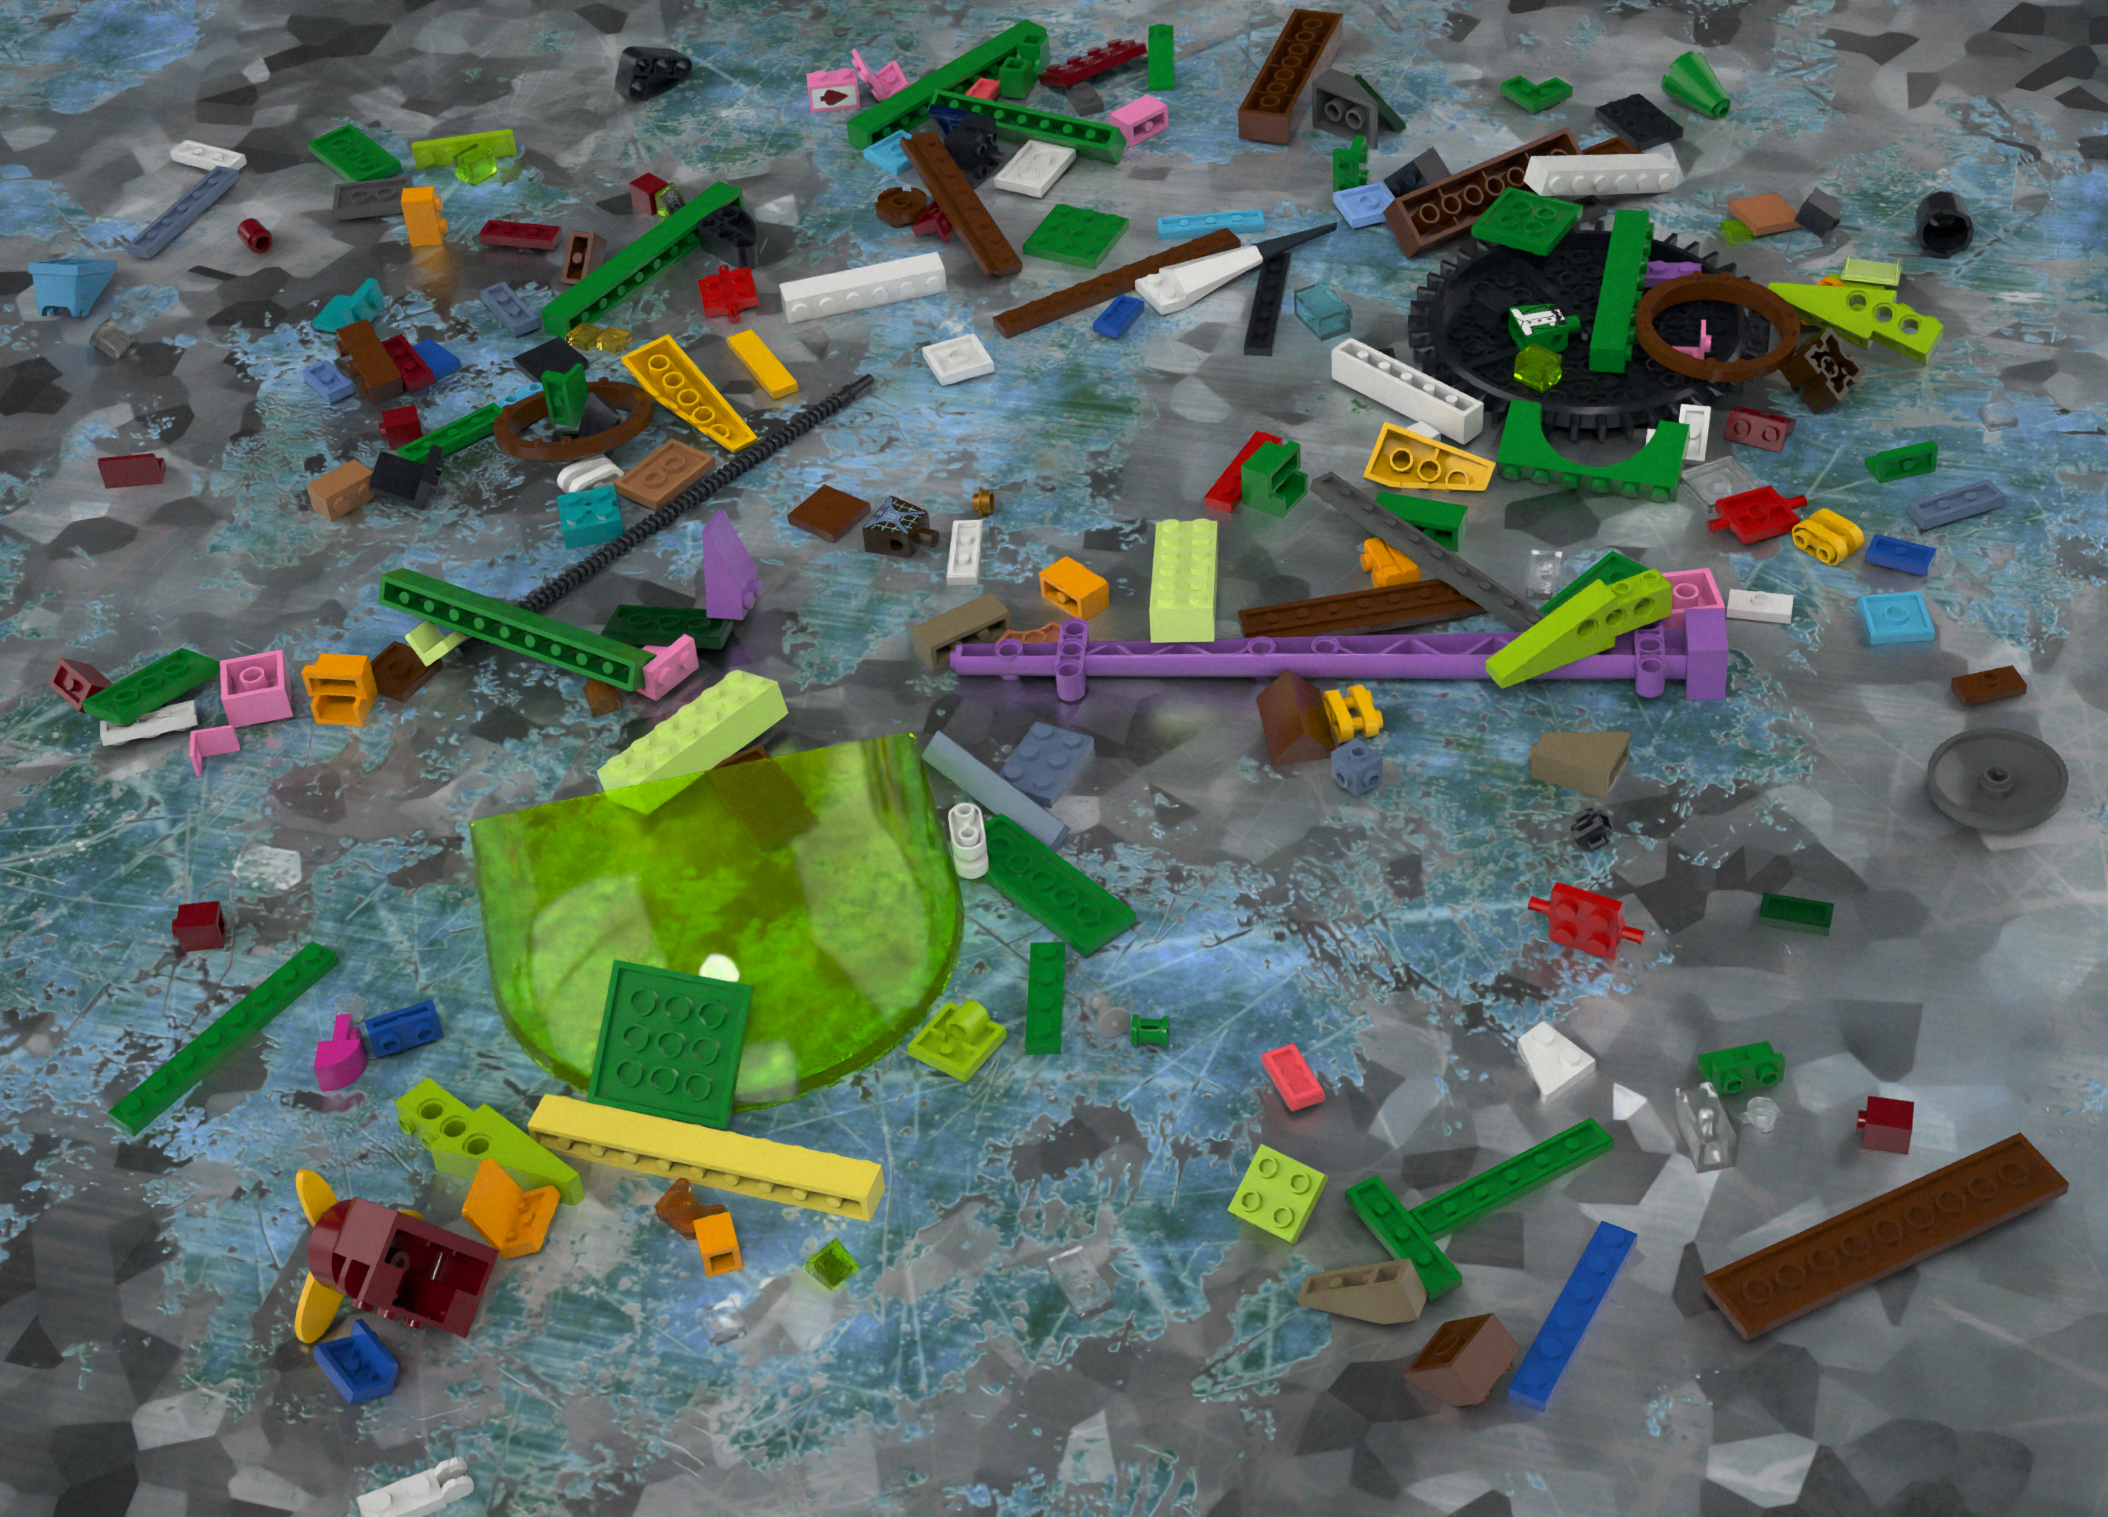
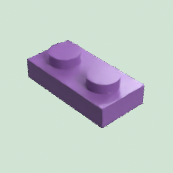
[1644,261,1701,287]

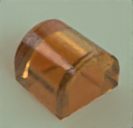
[583,678,623,717]

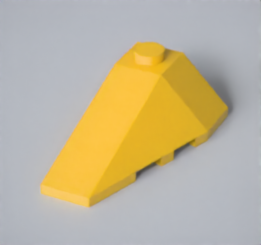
[1363,421,1496,491]

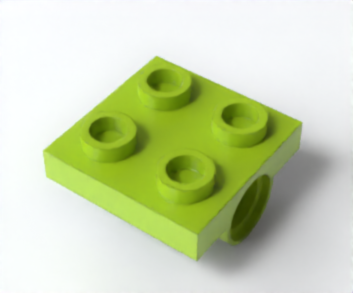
[907,999,1007,1083]
[1227,1143,1329,1245]

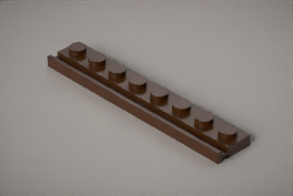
[899,132,1023,278]
[1238,578,1488,638]

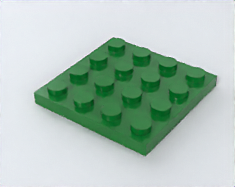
[586,959,755,1129]

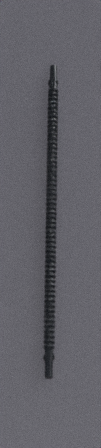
[455,374,874,658]

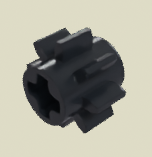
[1570,807,1613,851]

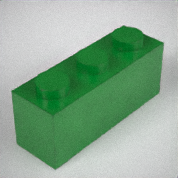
[1370,491,1468,552]

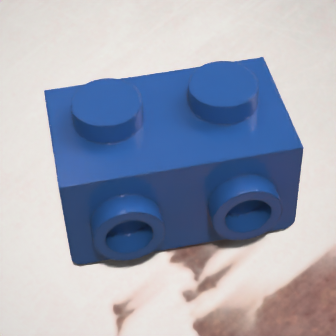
[364,1000,444,1058]
[313,1319,398,1405]

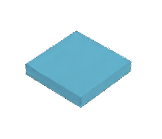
[863,130,913,176]
[1857,591,1935,645]

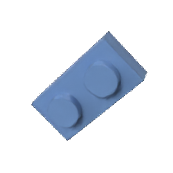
[302,360,355,404]

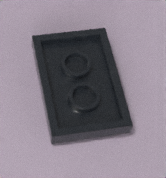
[1595,93,1683,151]

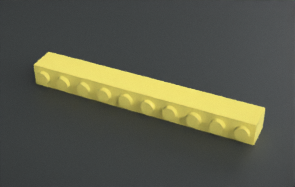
[527,1093,886,1222]

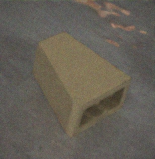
[1528,732,1631,799]

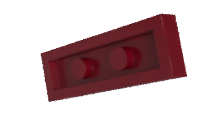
[479,220,563,250]
[381,334,436,392]

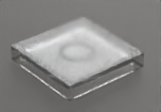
[1680,456,1762,514]

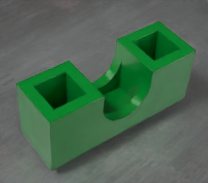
[999,32,1050,99]

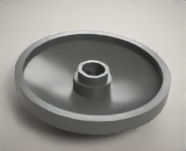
[1927,728,2069,832]

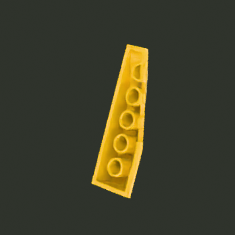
[620,334,758,453]

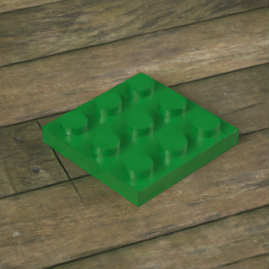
[1471,187,1583,256]
[1022,204,1130,270]

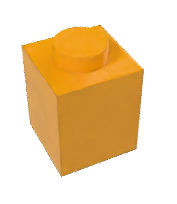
[693,1211,743,1278]

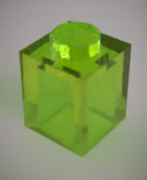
[453,143,497,186]
[1514,343,1562,393]

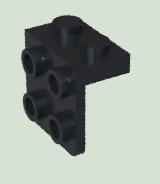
[551,392,621,463]
[368,444,445,509]

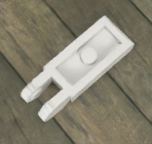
[356,1457,475,1517]

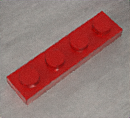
[1204,431,1283,513]

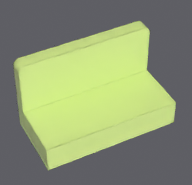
[405,620,469,667]

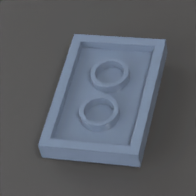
[998,721,1094,808]

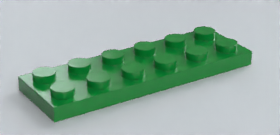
[951,813,1136,957]

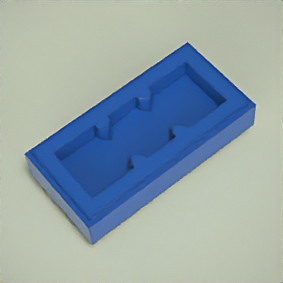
[1093,294,1144,338]

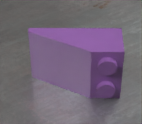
[702,509,762,620]

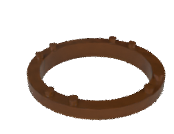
[1635,271,1800,382]
[493,377,654,463]

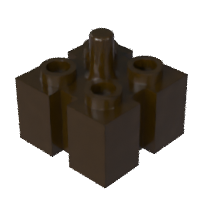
[1779,326,1865,415]

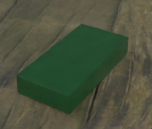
[1758,892,1834,936]

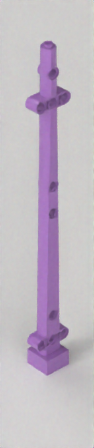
[950,608,1728,701]

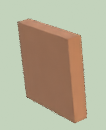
[1727,193,1803,236]

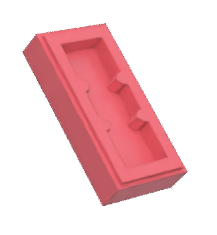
[965,78,1001,101]
[1261,1043,1325,1112]

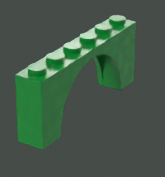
[1496,399,1690,502]

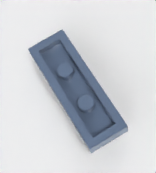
[480,281,540,336]
[1907,479,2006,530]

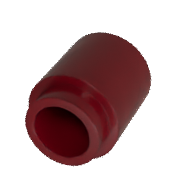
[237,218,273,253]

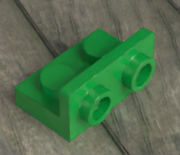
[1698,1041,1786,1096]

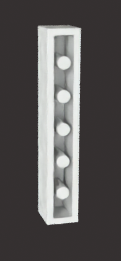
[1523,153,1679,196]
[779,252,947,324]
[1331,337,1484,445]

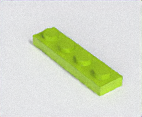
[412,129,517,170]

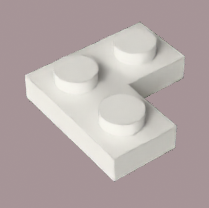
[1645,404,1711,466]

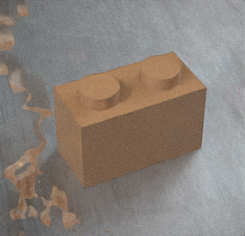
[306,459,380,522]

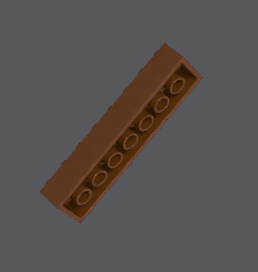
[1238,8,1343,145]
[1383,127,1583,259]

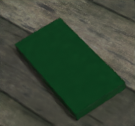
[601,605,737,649]

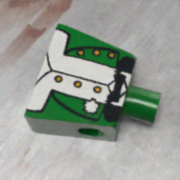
[1508,304,1580,361]

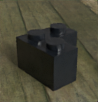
[1383,147,1451,198]

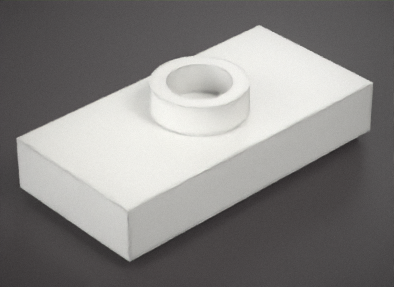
[1726,589,1794,624]

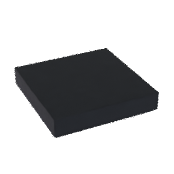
[512,336,589,384]

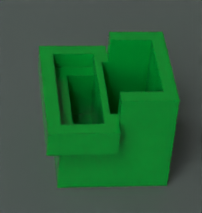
[1241,440,1308,519]

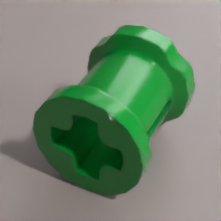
[1131,1014,1170,1048]

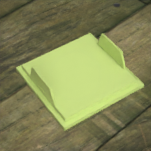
[1841,252,1903,286]

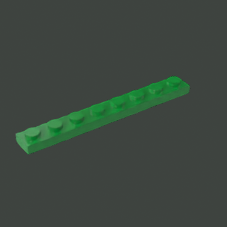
[107,941,339,1136]

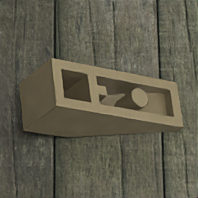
[1297,1258,1428,1325]

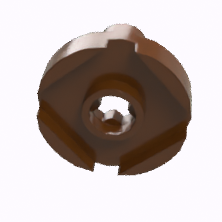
[875,187,928,229]

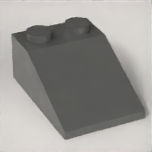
[1312,68,1378,150]

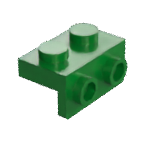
[1333,135,1370,192]

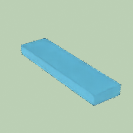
[1156,209,1266,241]

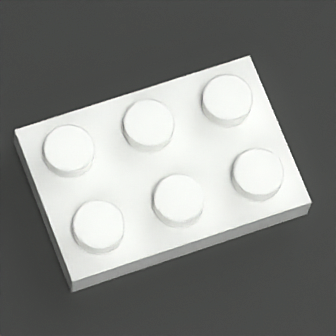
[994,139,1076,198]

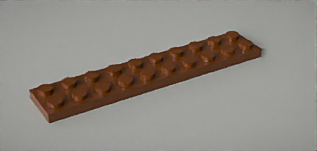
[1701,1133,2069,1342]

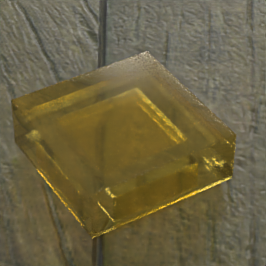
[565,322,605,351]
[594,326,633,354]

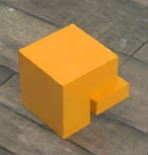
[301,653,379,726]

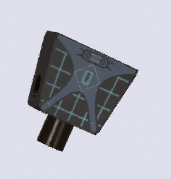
[862,496,939,558]

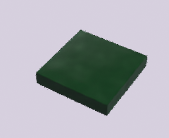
[1353,74,1406,133]

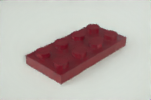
[1038,39,1148,87]

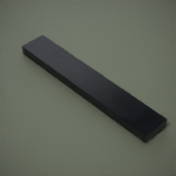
[1244,253,1291,356]

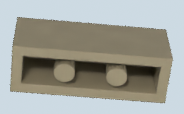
[911,592,1012,671]

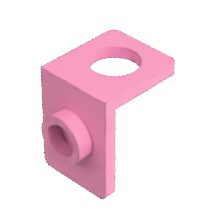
[1672,320,1711,360]
[189,725,240,777]

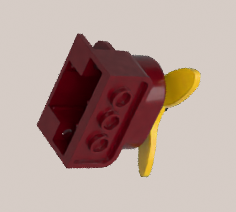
[295,1168,500,1344]

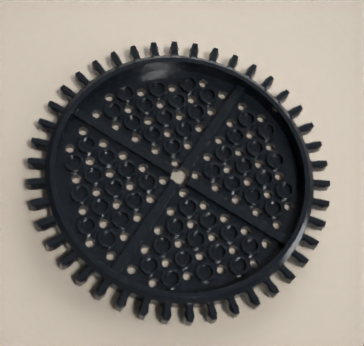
[1408,220,1771,441]

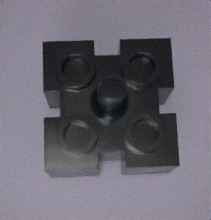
[943,113,1006,190]

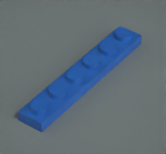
[1507,1221,1638,1412]

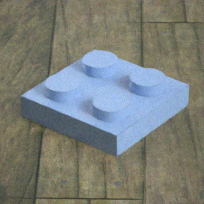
[1333,181,1396,229]

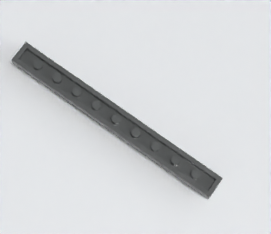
[1309,471,1546,632]

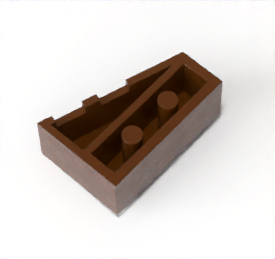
[334,318,404,406]

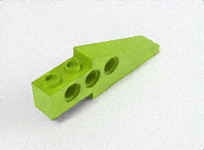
[1767,282,1944,365]
[1485,568,1673,689]
[395,1077,585,1206]

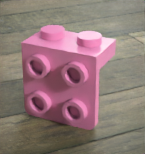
[851,48,910,102]
[636,634,699,701]

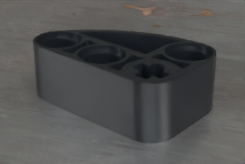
[615,46,692,100]
[697,205,760,270]

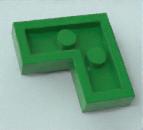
[1500,75,1573,113]

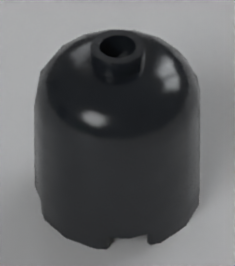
[1915,191,1974,259]

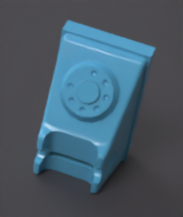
[28,258,117,318]

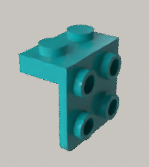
[312,278,384,332]

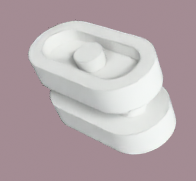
[557,454,624,493]
[948,803,989,879]

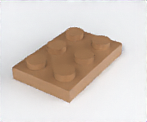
[613,439,716,511]

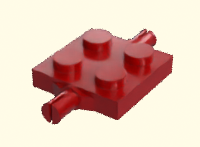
[698,264,759,324]
[1707,485,1807,545]
[1528,882,1646,961]

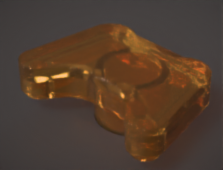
[655,1178,726,1240]

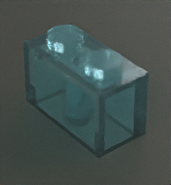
[1294,281,1353,342]

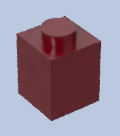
[629,172,669,216]
[379,405,423,450]
[172,901,227,952]
[1856,1096,1914,1155]

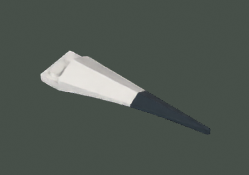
[1135,222,1337,315]

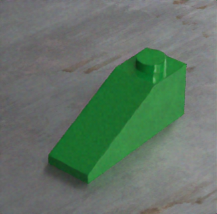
[1148,24,1175,91]

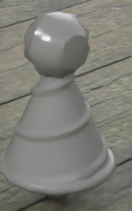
[1090,993,1130,1038]

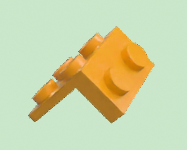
[462,1158,561,1260]

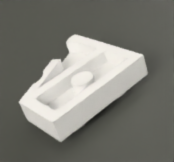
[1517,1021,1596,1105]

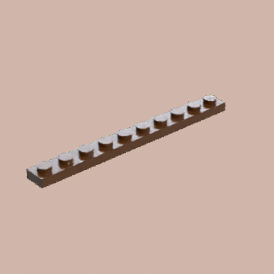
[992,228,1241,339]

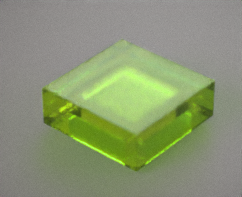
[1720,219,1755,245]

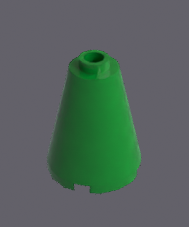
[1661,51,1731,120]

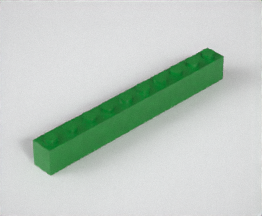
[846,19,1047,151]
[541,181,745,342]
[378,568,657,692]

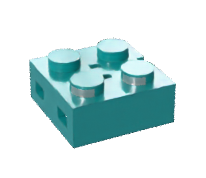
[556,485,623,549]

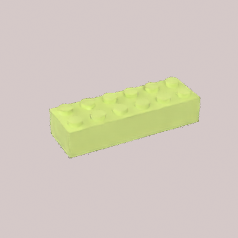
[1149,518,1218,643]
[597,670,789,817]

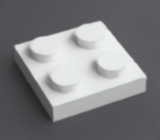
[922,333,994,386]

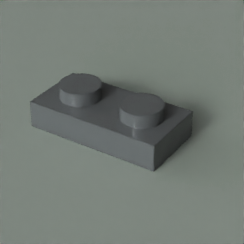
[1064,79,1104,117]

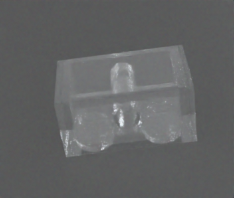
[1672,1082,1737,1174]

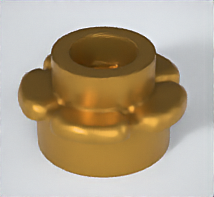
[972,487,995,517]

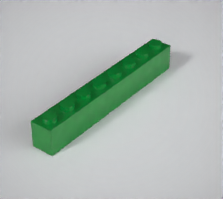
[927,89,1127,164]
[1589,209,1655,373]

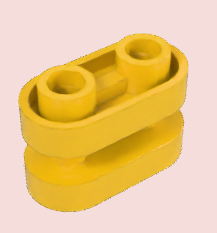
[1792,508,1865,566]
[1323,684,1383,743]

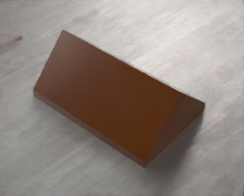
[1256,669,1336,766]

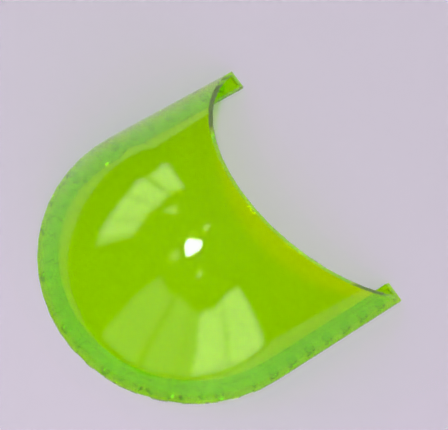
[469,732,964,1114]

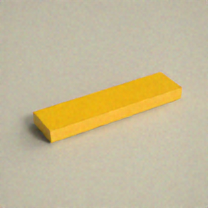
[727,329,799,400]

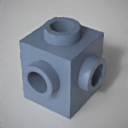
[1331,738,1383,797]

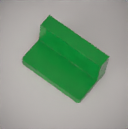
[541,363,589,428]
[1865,440,1939,484]

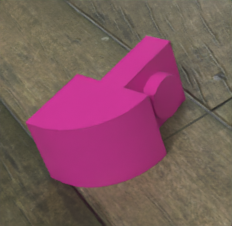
[314,1014,368,1092]

